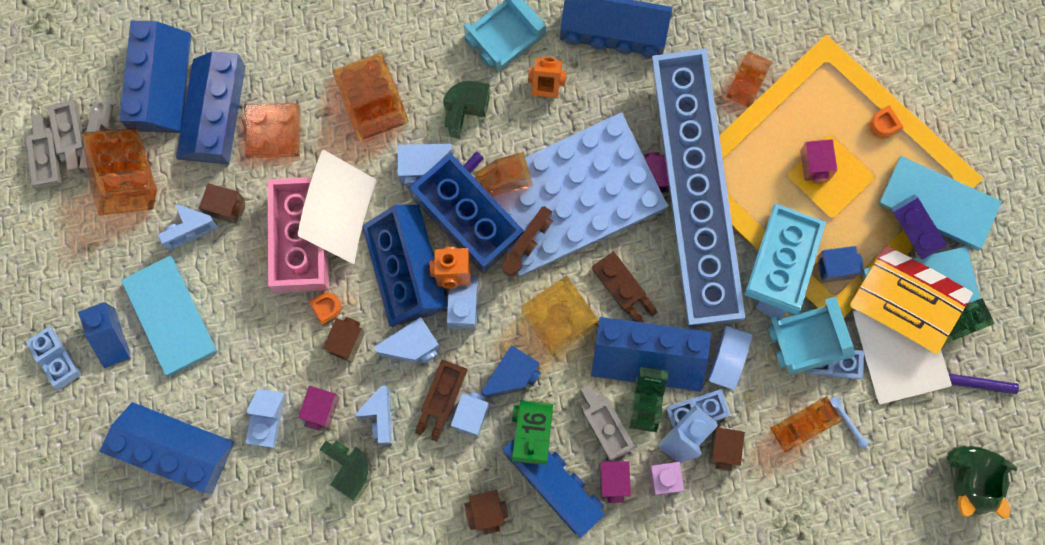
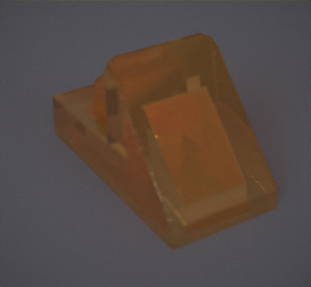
[726,51,772,107]

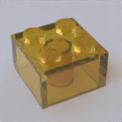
[521,275,599,357]

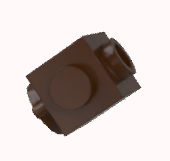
[464,490,509,535]

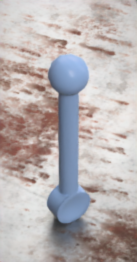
[829,397,869,448]

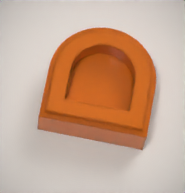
[869,105,904,138]
[308,292,342,326]

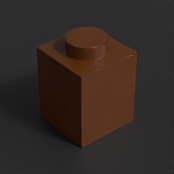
[199,183,245,224]
[323,317,365,363]
[709,427,745,472]

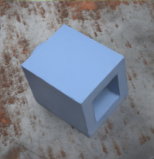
[451,392,490,437]

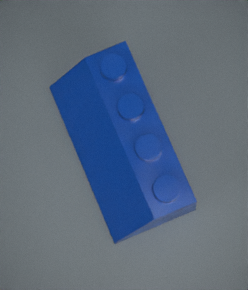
[560,0,673,58]
[119,20,192,133]
[176,51,246,165]
[409,153,524,274]
[362,205,448,327]
[591,317,711,392]
[99,402,234,494]
[502,439,605,539]

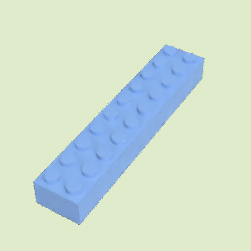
[652,48,745,328]

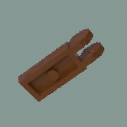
[502,206,553,277]
[591,251,657,323]
[415,359,468,442]

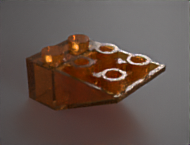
[332,53,409,142]
[82,128,157,216]

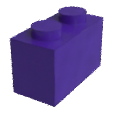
[890,194,947,259]

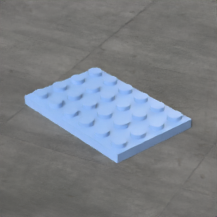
[477,112,668,277]

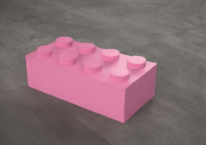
[268,177,329,293]

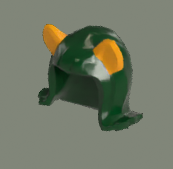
[946,446,1018,519]

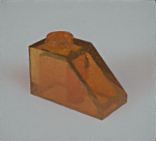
[474,152,533,197]

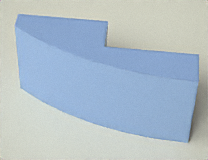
[707,325,752,390]
[26,326,82,390]
[804,350,865,380]
[666,389,731,428]

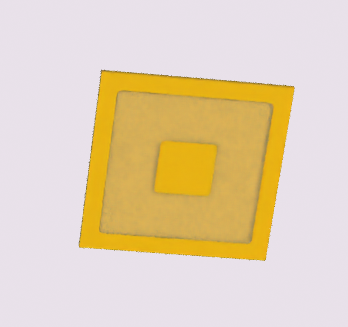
[719,35,984,318]

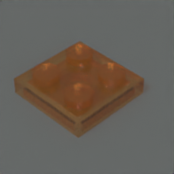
[245,103,300,158]

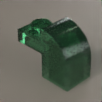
[443,81,491,139]
[944,298,995,344]
[629,367,668,433]
[320,440,372,502]

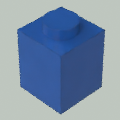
[817,246,863,283]

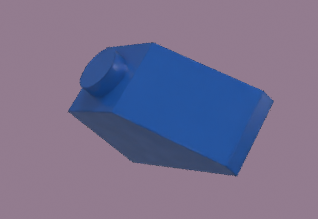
[78,302,131,368]
[481,345,542,398]

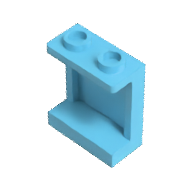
[463,0,546,73]
[768,296,855,375]

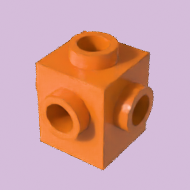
[528,56,567,98]
[430,247,471,289]

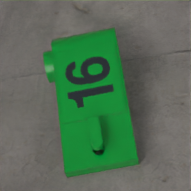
[512,400,553,465]

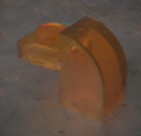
[770,396,842,452]

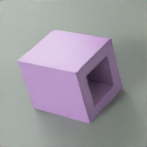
[648,462,684,496]

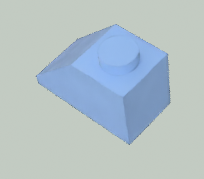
[398,144,453,187]
[447,275,479,330]
[374,317,440,364]

